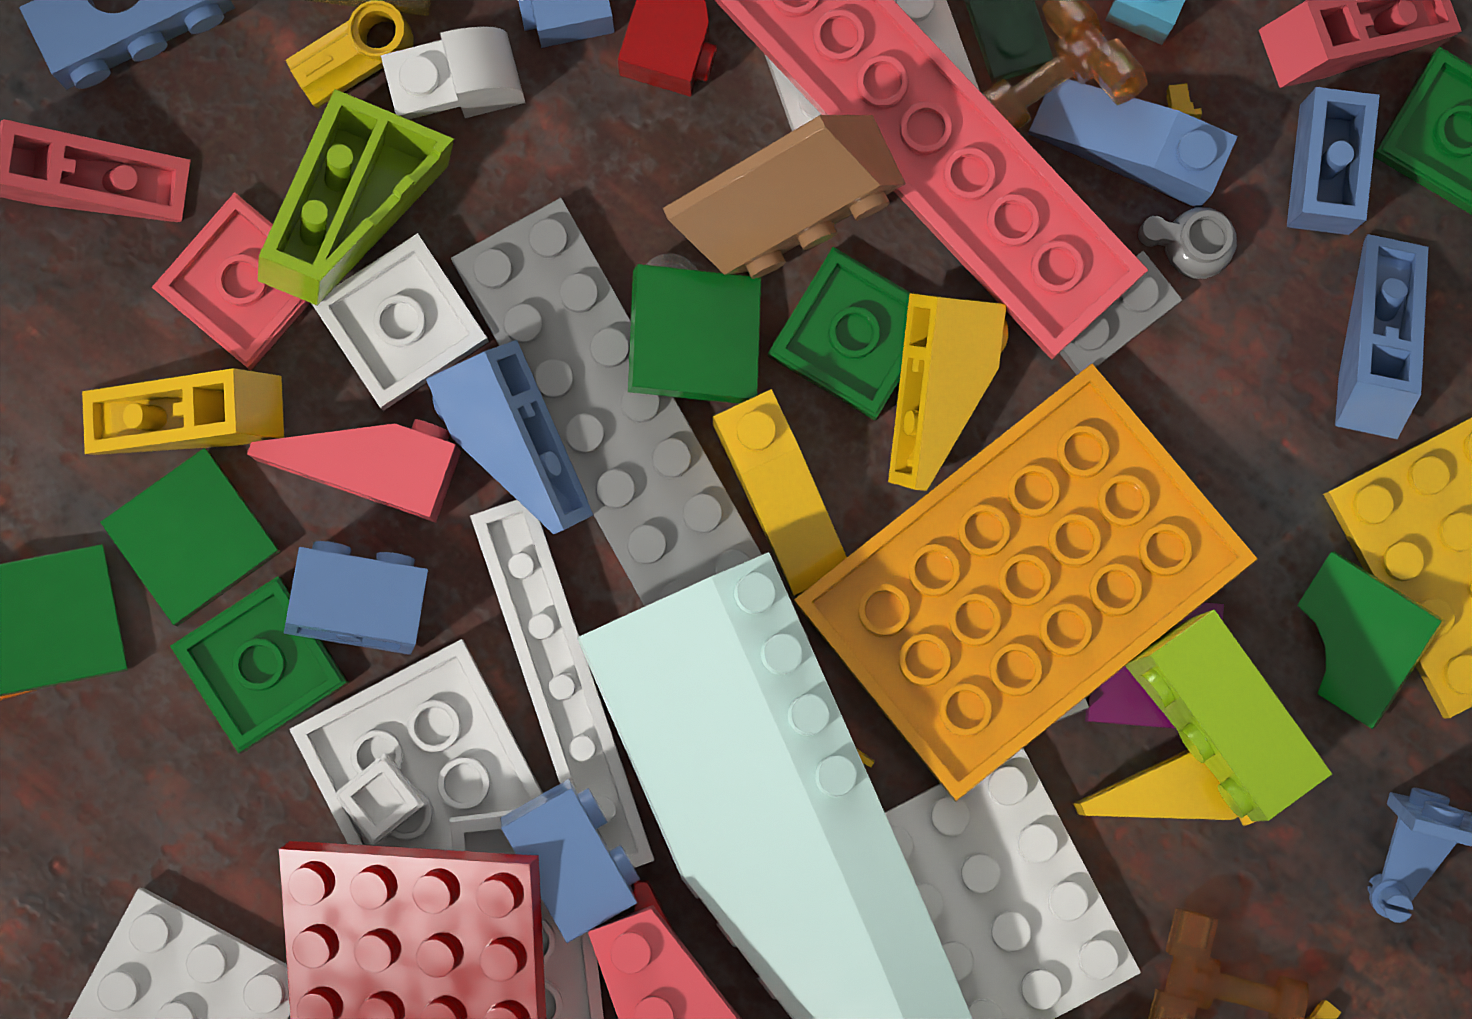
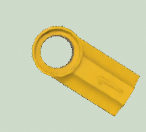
[285,0,414,109]

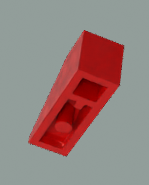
[618,0,717,97]

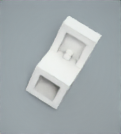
[381,27,525,120]

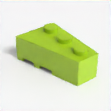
[258,89,454,306]
[1125,610,1332,821]

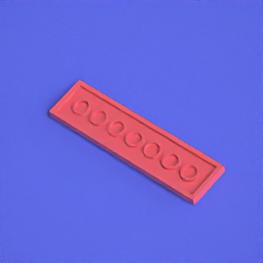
[714,0,1148,360]

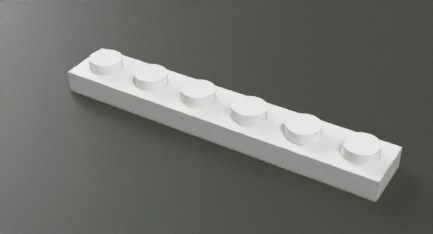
[470,500,655,868]

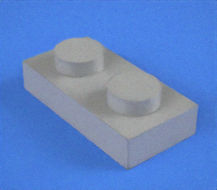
[1060,251,1182,375]

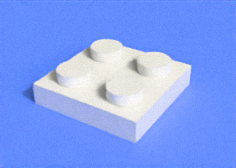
[311,233,489,411]

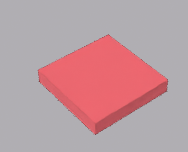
[152,192,310,371]

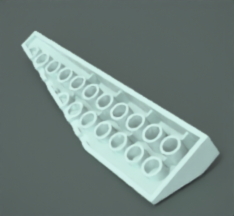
[577,552,972,1019]

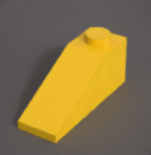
[888,293,1008,491]
[82,368,284,455]
[713,389,847,596]
[1072,749,1256,826]

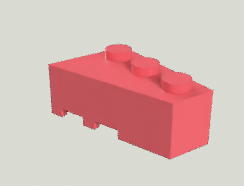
[588,905,742,1019]

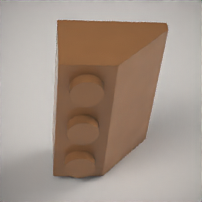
[663,115,906,279]

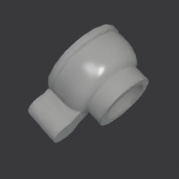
[1138,207,1237,279]

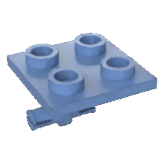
[1368,788,1472,923]

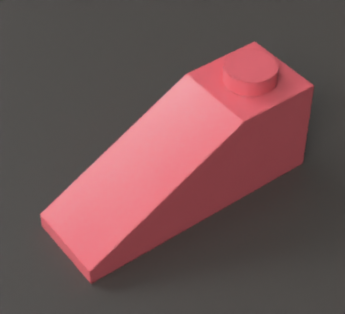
[1259,0,1462,88]
[0,119,190,222]
[247,419,461,523]

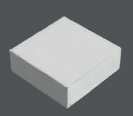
[333,753,427,846]

